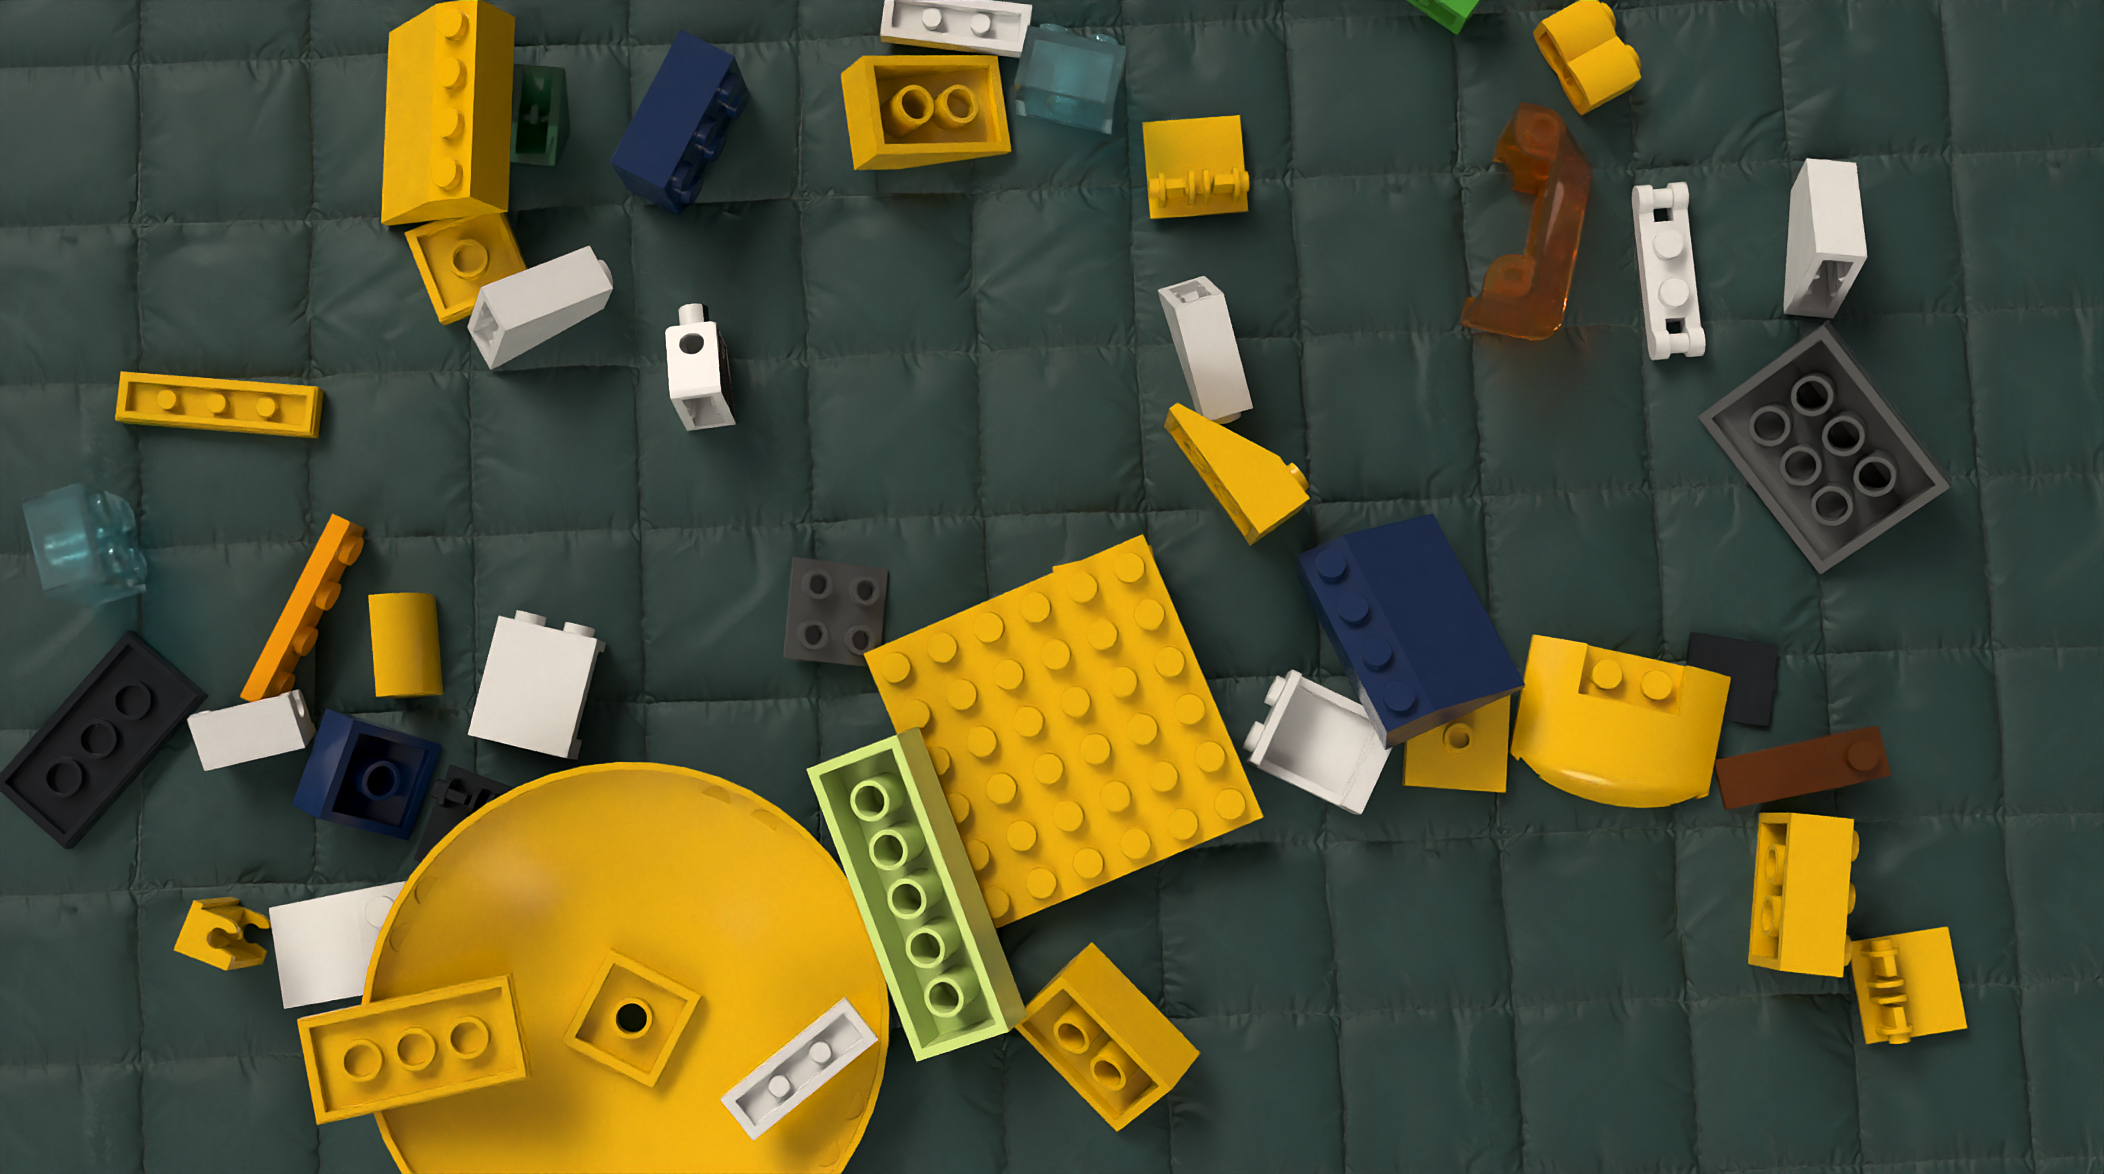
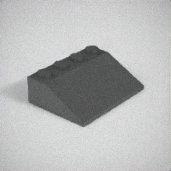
[1697,320,1952,575]

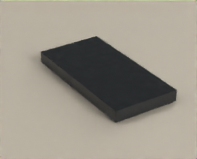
[0,630,209,849]

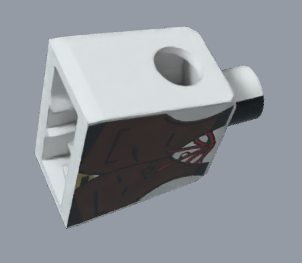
[665,303,736,431]

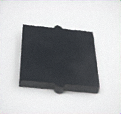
[1686,632,1778,727]

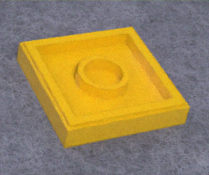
[405,212,528,326]

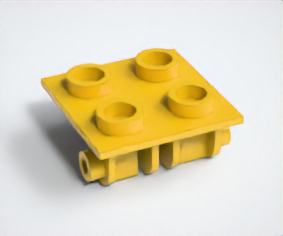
[1142,115,1249,219]
[1850,926,1967,1044]

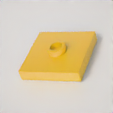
[1402,694,1511,793]

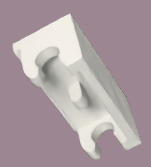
[187,689,316,771]

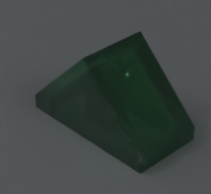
[510,64,570,168]

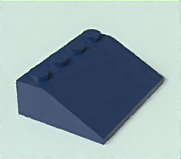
[1297,513,1525,750]

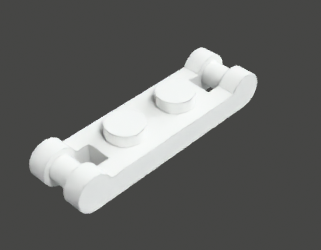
[1632,182,1706,360]

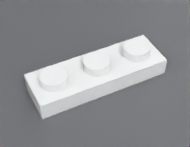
[880,0,1032,59]
[720,996,878,1141]

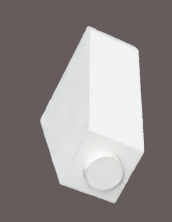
[1784,158,1867,318]
[467,246,613,370]
[1158,276,1253,424]

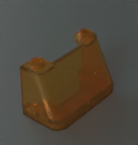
[1460,102,1592,340]

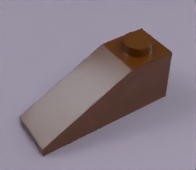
[1714,725,1891,810]

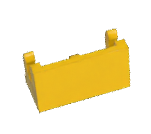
[173,897,272,971]

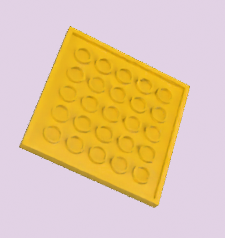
[864,534,1264,929]

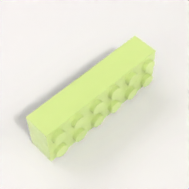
[807,726,1027,1062]

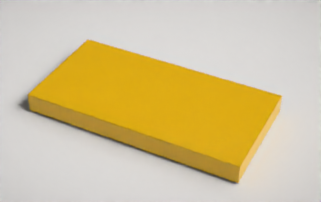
[297,972,533,1125]

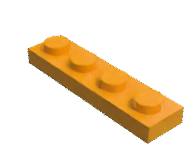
[240,514,365,702]

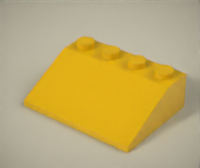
[381,0,515,226]

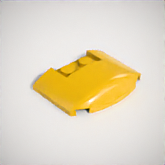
[1508,635,1731,808]

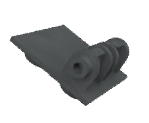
[783,557,888,667]

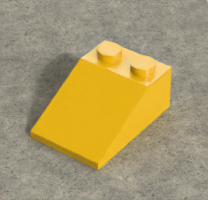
[840,55,1011,170]
[1164,403,1310,546]

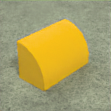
[368,593,443,700]

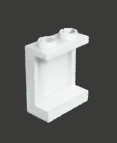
[468,610,606,760]
[1243,669,1392,814]

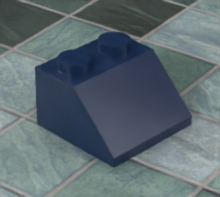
[292,708,442,841]

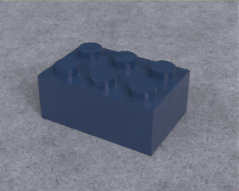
[610,29,749,215]

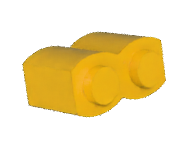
[1533,0,1641,116]

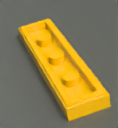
[115,371,324,438]

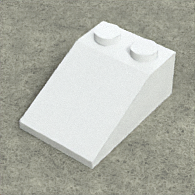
[269,881,407,1009]

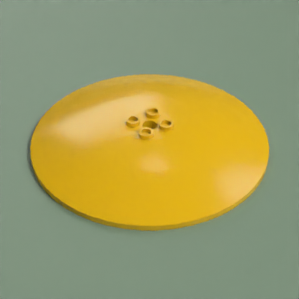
[361,762,889,1174]

